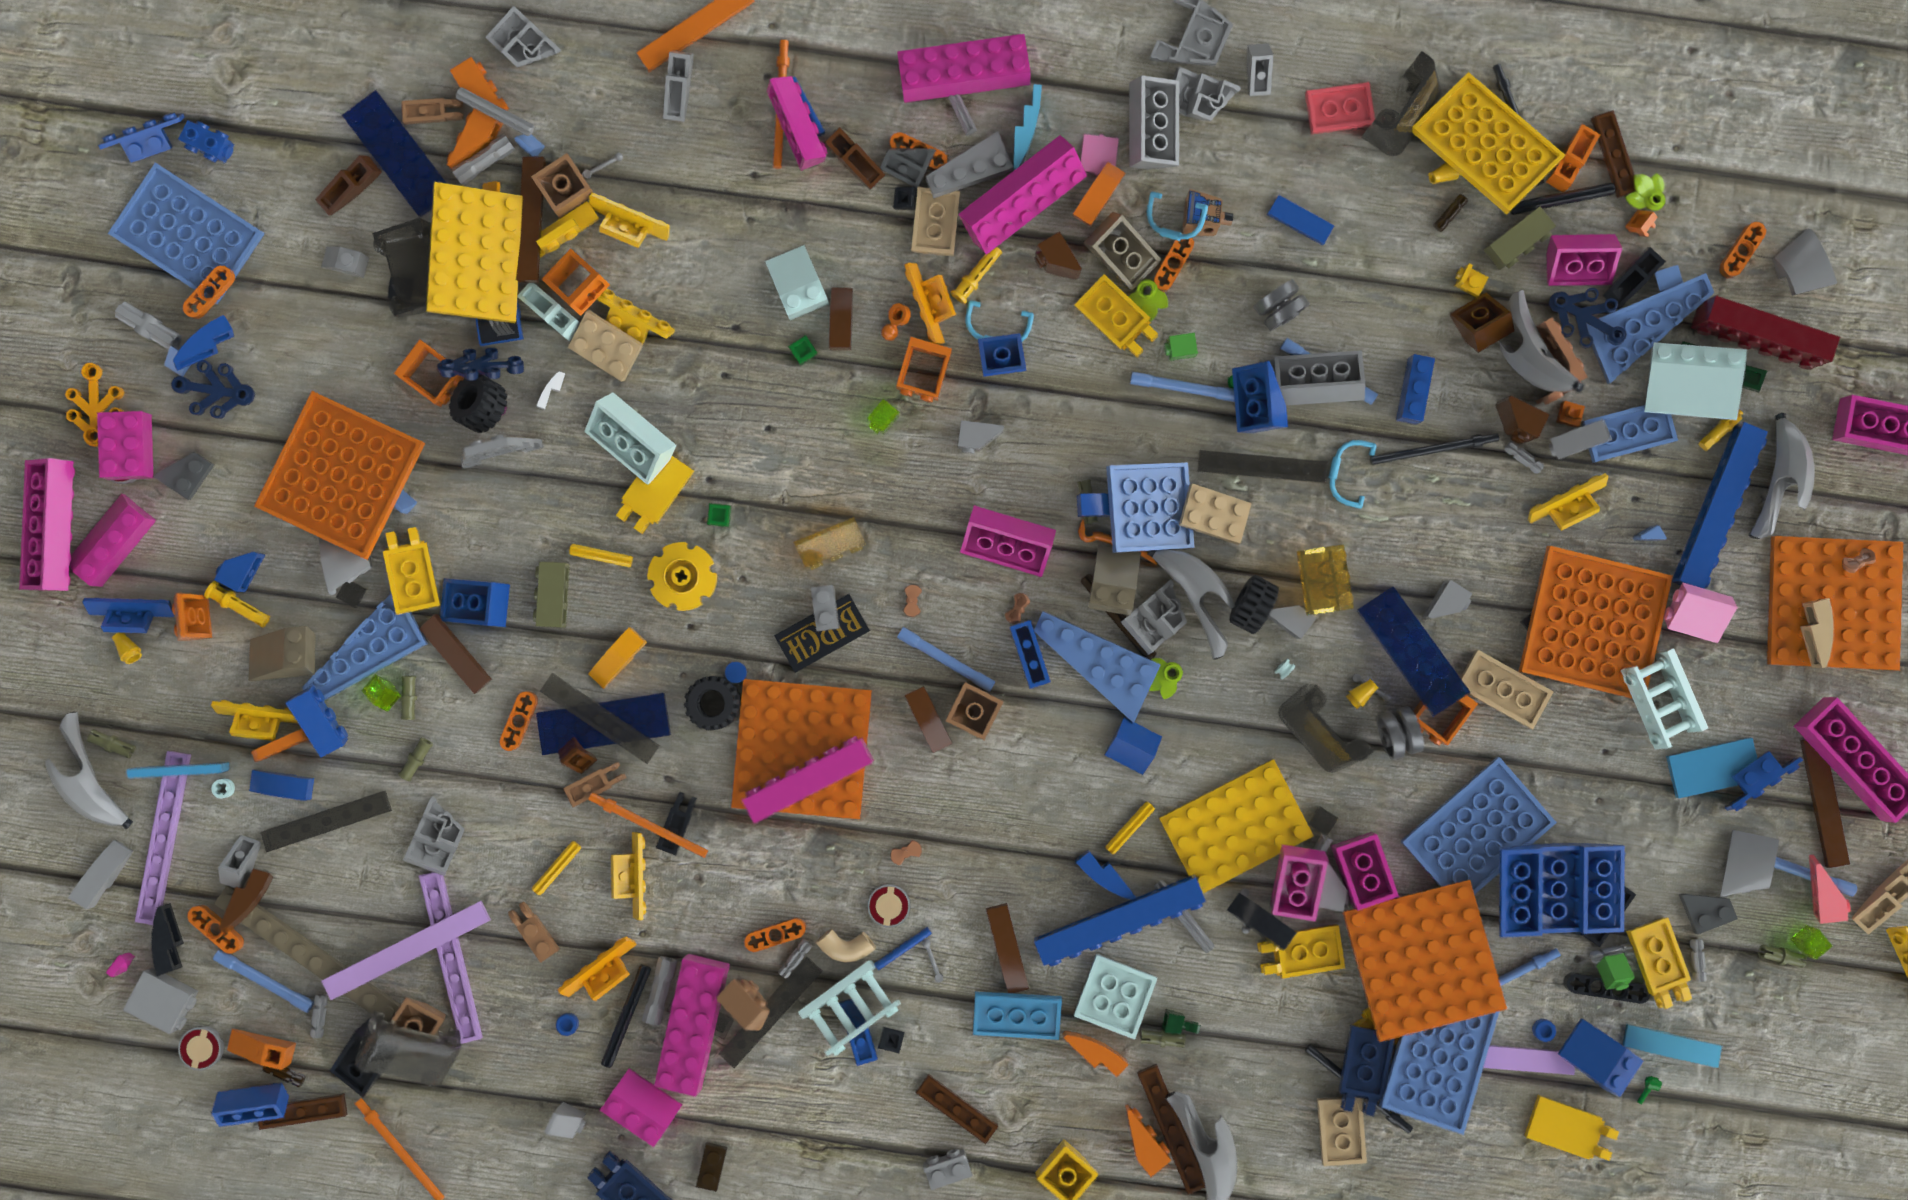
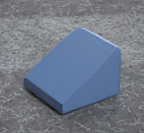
[514,134,545,156]
[1654,265,1684,292]
[164,346,191,376]
[394,490,417,514]
[1633,525,1667,541]

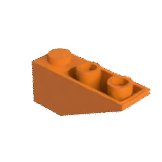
[450,57,509,110]
[447,108,503,169]
[227,1028,296,1070]
[1125,1104,1171,1177]

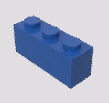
[1396,354,1435,425]
[1009,620,1051,689]
[286,685,348,757]
[211,1083,289,1127]

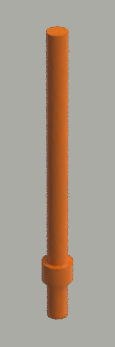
[773,40,790,169]
[588,792,709,858]
[354,1098,445,1200]

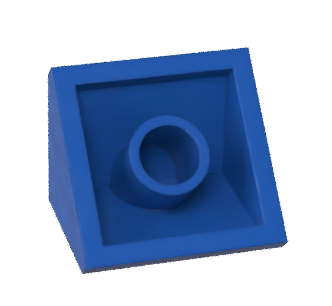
[978,333,1026,377]
[1104,717,1162,775]

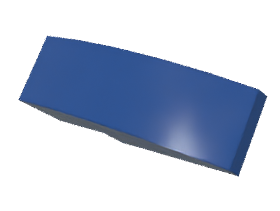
[173,315,234,371]
[1077,493,1110,517]
[249,770,314,801]
[1075,850,1136,901]

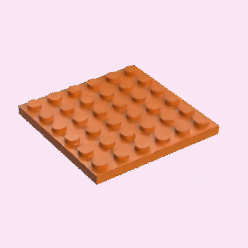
[254,391,425,560]
[1767,536,1903,670]
[1518,546,1673,699]
[731,679,872,819]
[1343,880,1507,1042]

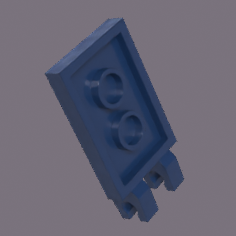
[1338,1025,1395,1116]
[587,1151,672,1200]

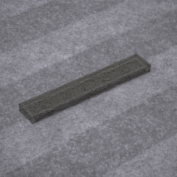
[1197,450,1328,484]
[540,673,660,764]
[260,790,392,853]
[719,957,823,1069]

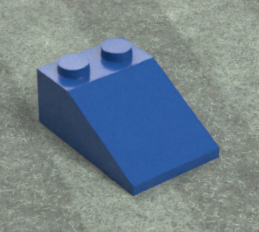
[1232,361,1288,433]
[440,578,510,627]
[1558,1018,1644,1097]

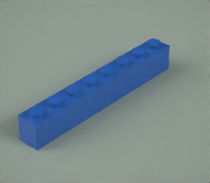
[1672,422,1768,589]
[1034,874,1206,967]

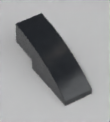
[1602,247,1666,310]
[1227,893,1297,951]
[151,903,184,976]

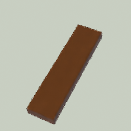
[1591,110,1636,199]
[419,614,492,694]
[916,1074,998,1144]
[258,1093,348,1130]

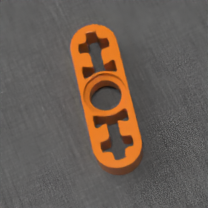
[890,132,948,171]
[1719,222,1766,278]
[1153,238,1194,292]
[183,266,235,319]
[500,691,538,751]
[251,729,309,762]
[187,905,244,954]
[744,918,806,952]

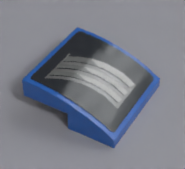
[475,298,524,346]

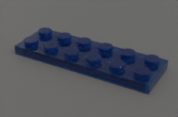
[342,90,448,218]
[1357,586,1471,717]
[536,693,671,755]

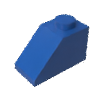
[214,552,265,593]

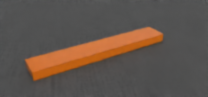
[637,0,755,73]

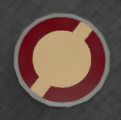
[867,884,911,928]
[178,1026,224,1071]

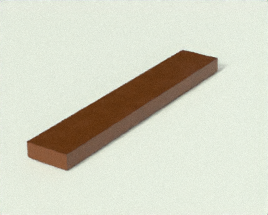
[516,156,546,283]
[1800,740,1850,868]
[1137,1064,1206,1195]

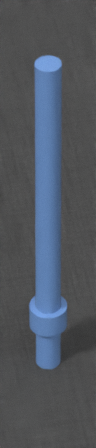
[1498,948,1561,986]

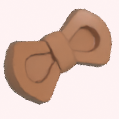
[1842,548,1876,573]
[903,584,922,617]
[1005,593,1030,624]
[890,840,922,866]

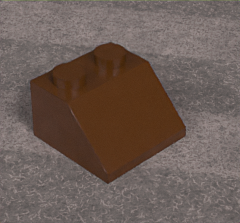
[1034,232,1082,280]
[1450,293,1515,353]
[1496,395,1550,444]

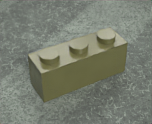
[1484,206,1556,270]
[533,562,570,628]

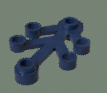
[1549,288,1627,349]
[437,348,524,380]
[171,360,255,419]

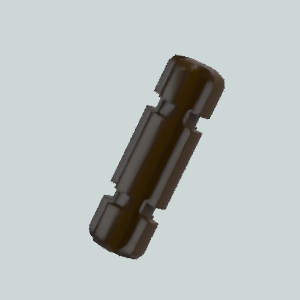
[1434,194,1468,232]
[262,1066,306,1087]

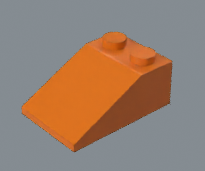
[172,593,212,641]

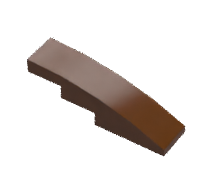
[986,903,1029,993]

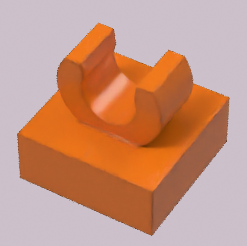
[1625,210,1658,237]
[1556,401,1585,428]

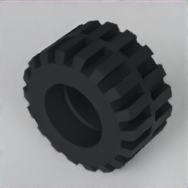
[449,373,507,433]
[1229,575,1279,634]
[684,676,741,731]

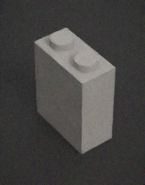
[1548,419,1612,459]
[123,968,198,1034]

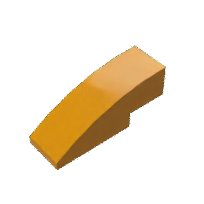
[588,627,647,689]

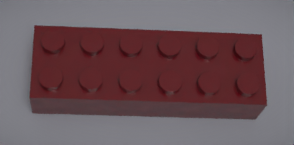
[1690,295,1840,370]

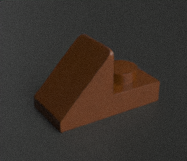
[558,737,597,774]

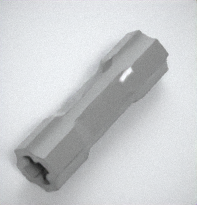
[451,133,516,186]
[642,956,677,1025]

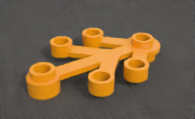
[65,363,124,447]

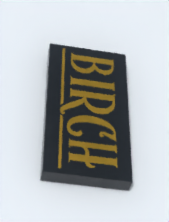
[774,594,870,673]

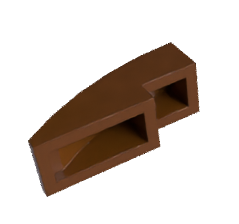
[824,127,886,190]
[315,155,382,216]
[829,288,853,351]
[904,686,952,753]
[218,868,273,933]

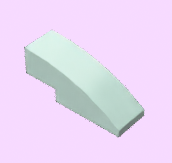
[517,283,580,342]

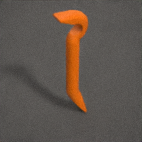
[1078,519,1157,565]

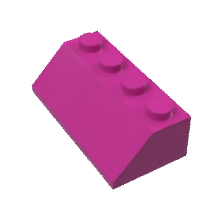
[767,76,827,171]
[69,493,156,587]
[960,506,1056,577]

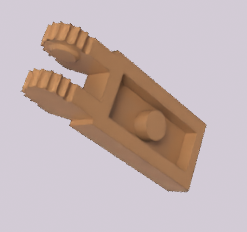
[401,98,464,125]
[563,762,627,807]
[508,902,560,963]

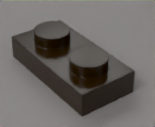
[696,1142,728,1192]

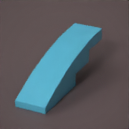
[1013,84,1042,171]
[1623,1024,1722,1068]

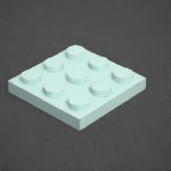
[1073,954,1158,1039]

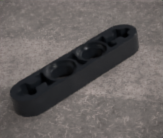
[1563,972,1650,1004]

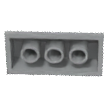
[1129,75,1179,170]
[1274,350,1365,405]

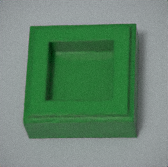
[788,335,818,365]
[707,503,731,527]

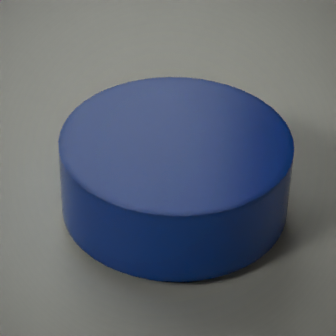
[725,662,747,683]
[556,1013,579,1036]
[1532,1019,1556,1042]

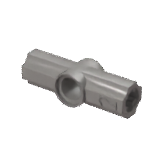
[115,301,182,350]

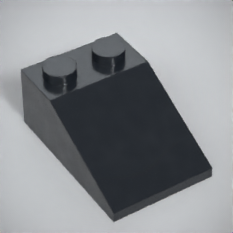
[330,1017,401,1098]

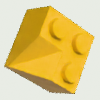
[1036,1139,1099,1200]

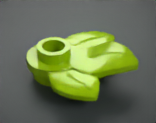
[1625,173,1665,211]
[1129,279,1168,322]
[1149,658,1183,699]

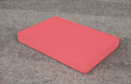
[1305,82,1376,134]

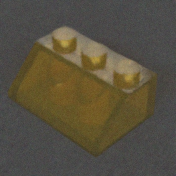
[794,517,866,570]
[1296,545,1354,616]

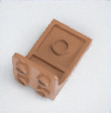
[1536,317,1588,405]

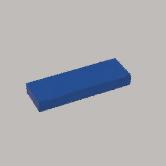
[1267,195,1334,246]
[839,999,878,1066]

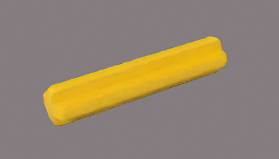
[569,544,633,567]
[1105,801,1155,855]
[532,841,581,895]

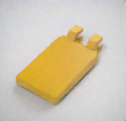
[1074,274,1158,358]
[616,456,695,534]
[383,527,441,615]
[1626,917,1692,1009]
[1257,924,1345,979]
[1524,1095,1619,1161]

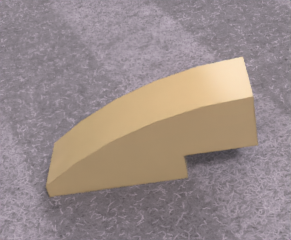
[1800,598,1834,668]

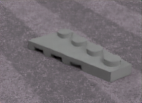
[926,131,1014,199]

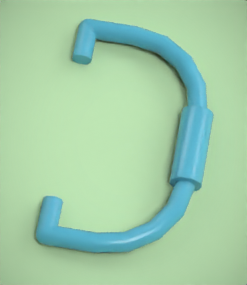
[1147,192,1208,241]
[966,300,1034,342]
[1328,440,1376,509]

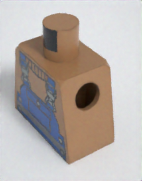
[1182,189,1233,236]

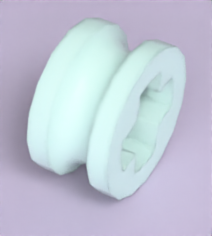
[1274,658,1295,680]
[211,778,235,799]

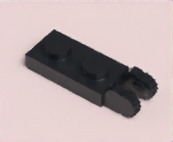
[656,792,697,856]

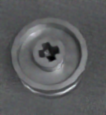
[1253,279,1310,331]
[1377,706,1424,760]

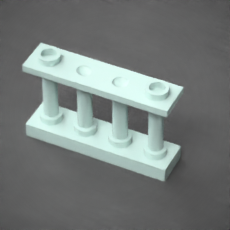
[1621,648,1708,750]
[798,960,901,1056]

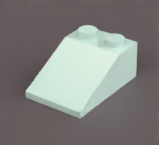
[765,245,829,320]

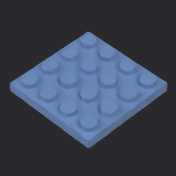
[1106,462,1195,553]

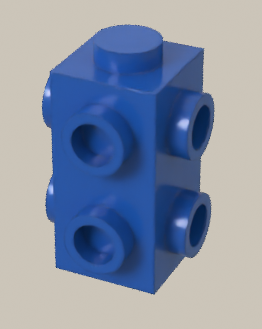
[178,120,235,163]

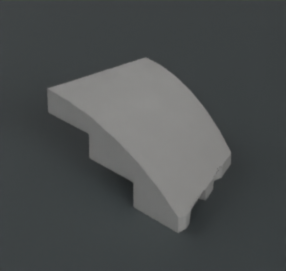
[485,6,561,68]
[1173,67,1241,121]
[1773,228,1837,296]
[319,538,372,595]
[1121,579,1187,655]
[403,796,465,876]
[1720,830,1779,898]

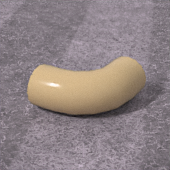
[816,929,876,963]

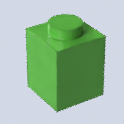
[1164,333,1198,361]
[1596,953,1635,990]

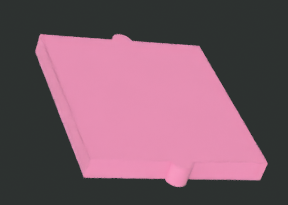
[1081,134,1119,176]

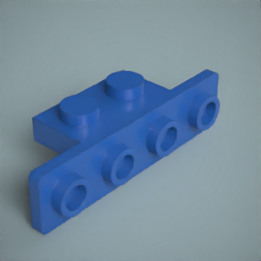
[98,112,185,163]
[82,598,175,633]
[1724,751,1803,811]

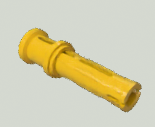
[950,247,1002,305]
[204,581,270,628]

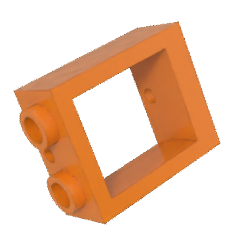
[541,248,610,316]
[896,337,952,403]
[394,340,464,407]
[1413,678,1478,746]

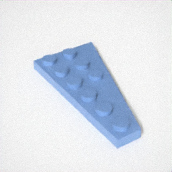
[1587,273,1714,384]
[302,592,428,701]
[1034,611,1161,723]

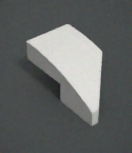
[536,372,565,410]

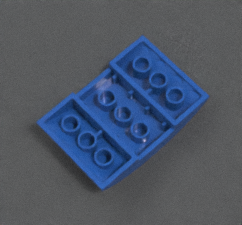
[1499,843,1625,938]

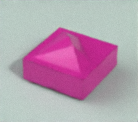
[106,952,135,977]

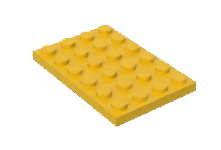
[1410,72,1565,215]
[426,182,523,323]
[1159,759,1314,893]

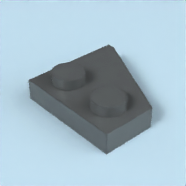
[880,148,936,188]
[153,452,214,500]
[1679,893,1738,935]

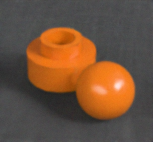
[881,303,911,341]

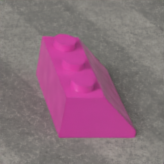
[1546,234,1622,286]
[600,1068,683,1147]

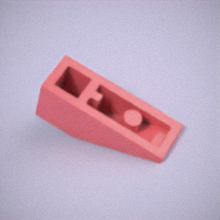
[1809,855,1851,924]

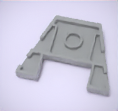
[1149,0,1233,66]
[460,435,544,469]

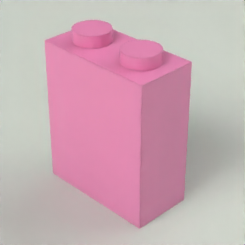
[1664,583,1738,643]

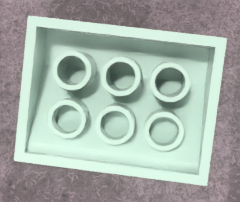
[1644,342,1747,420]

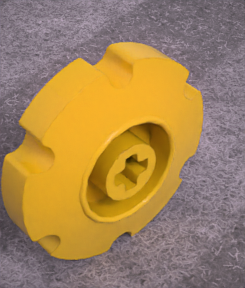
[647,542,718,611]

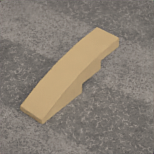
[1852,860,1908,934]

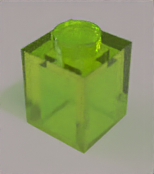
[867,399,900,434]
[361,674,401,712]
[1791,925,1833,960]

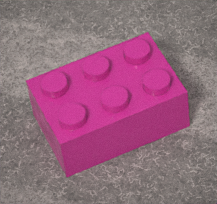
[97,411,154,480]
[1331,832,1399,910]
[1270,845,1328,922]

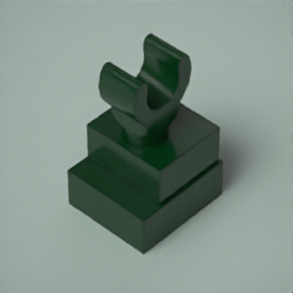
[1161,1009,1201,1035]

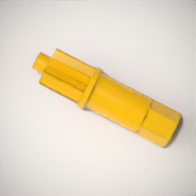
[1698,409,1743,451]

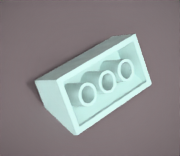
[584,392,676,485]

